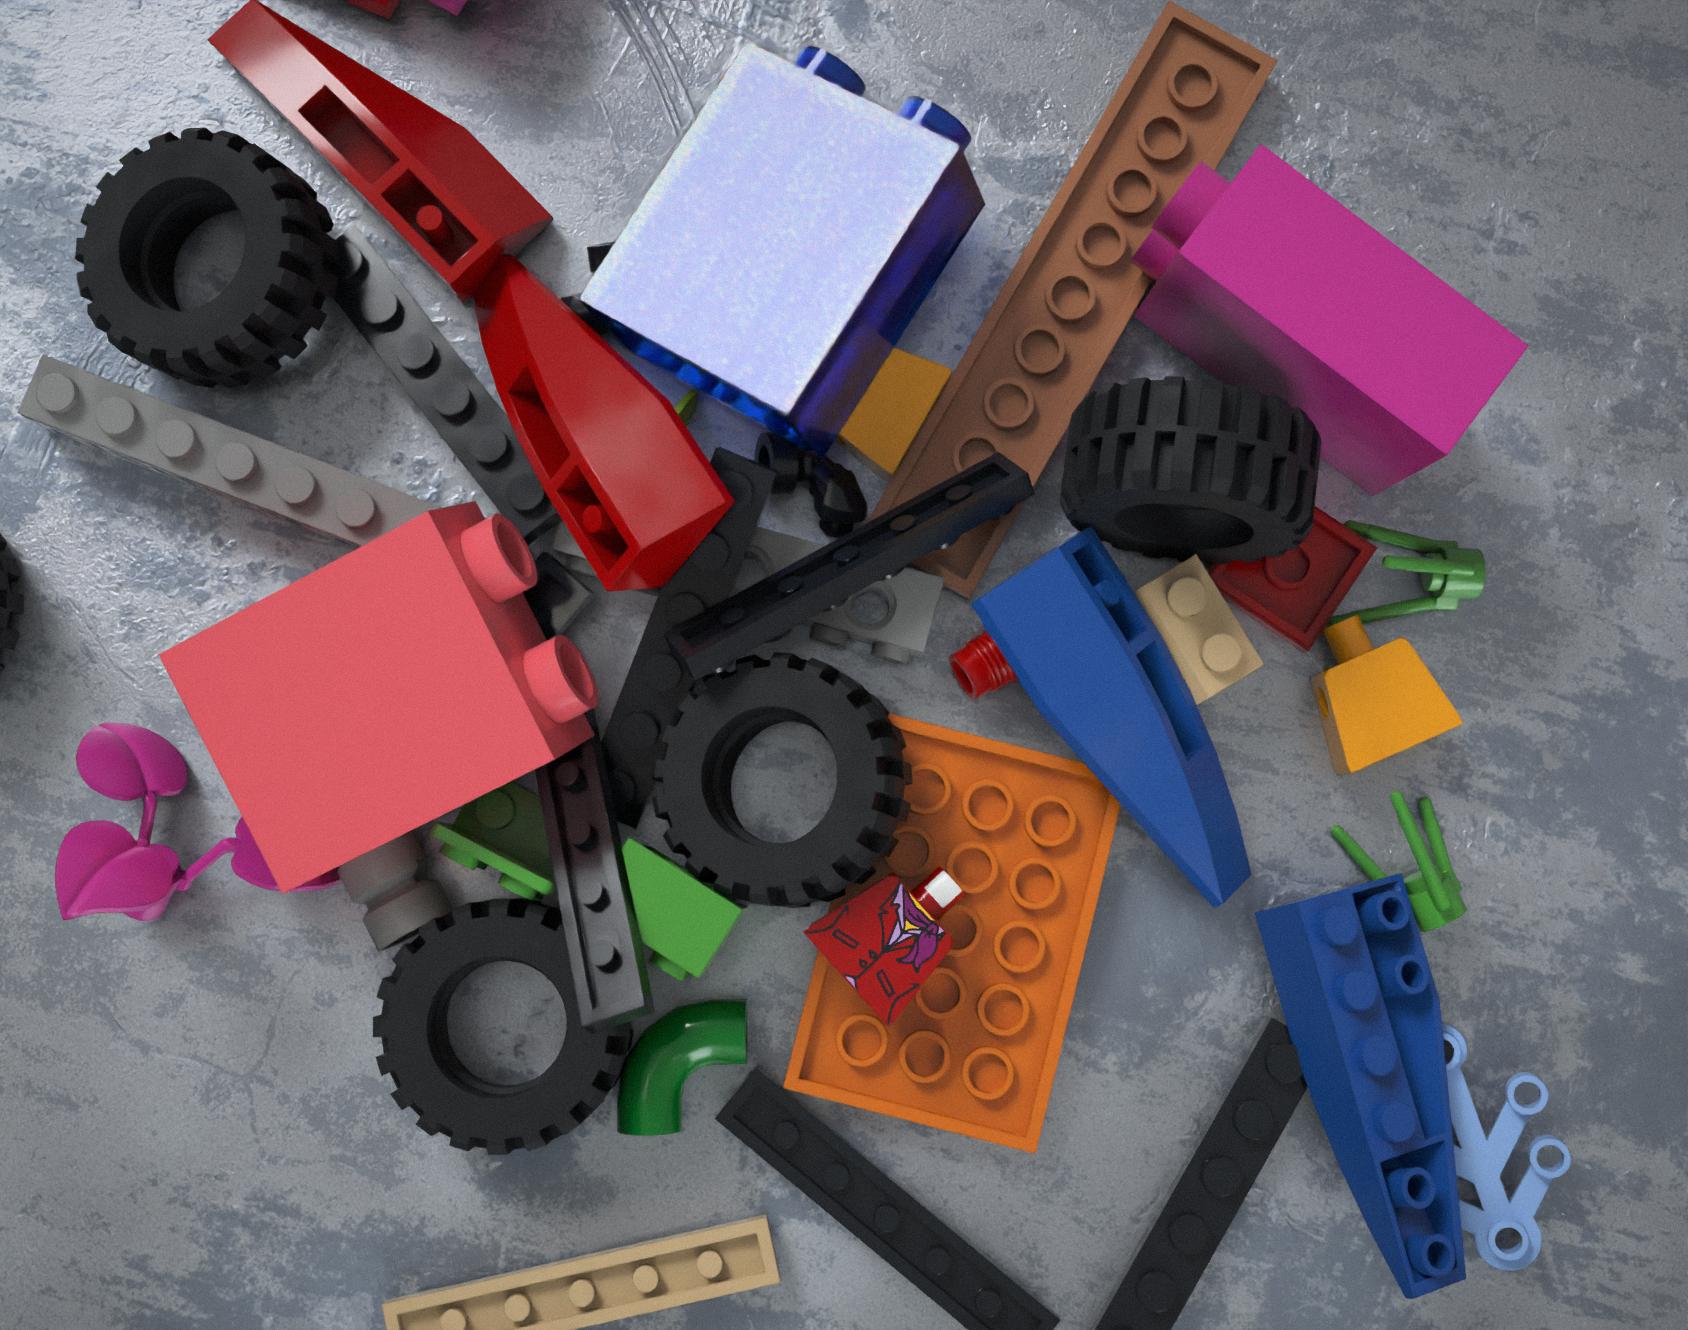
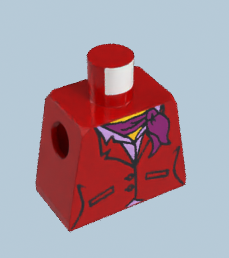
[803,866,965,1027]

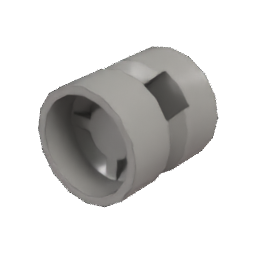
[337,832,453,952]

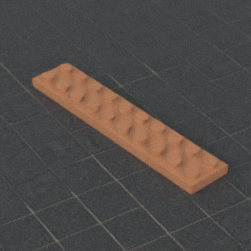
[866,1,1278,600]

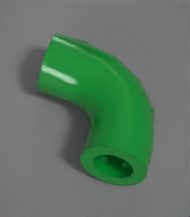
[617,999,748,1136]

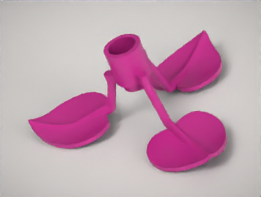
[55,723,340,921]

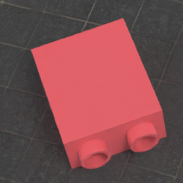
[158,501,598,894]

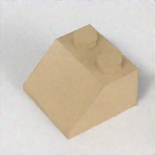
[1134,554,1264,705]

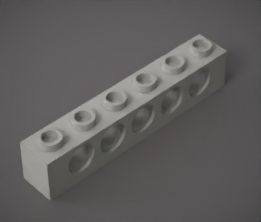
[552,520,944,665]

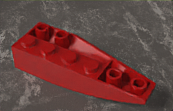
[207,0,554,304]
[472,254,735,592]

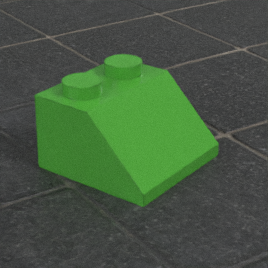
[622,837,748,981]

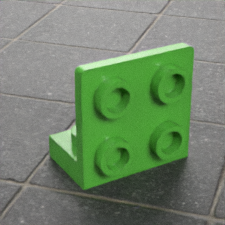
[429,781,558,901]

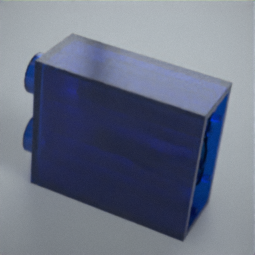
[578,41,985,459]

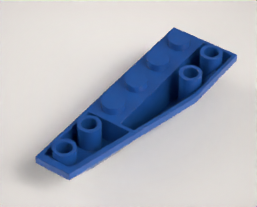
[971,525,1252,908]
[1254,873,1466,1299]

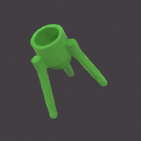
[1327,520,1485,627]
[1331,791,1467,932]

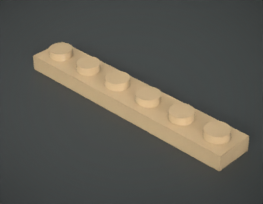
[382,1214,781,1330]

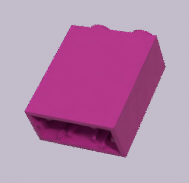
[1130,144,1529,496]

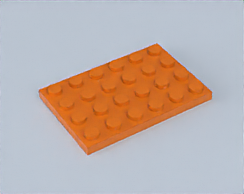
[783,713,1121,1154]

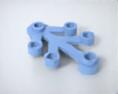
[1442,1021,1571,1271]

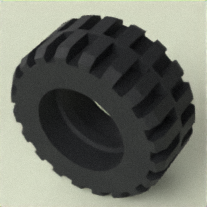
[75,128,339,388]
[1060,376,1322,564]
[651,652,913,908]
[373,898,634,1155]

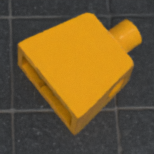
[814,336,952,483]
[1310,614,1463,776]

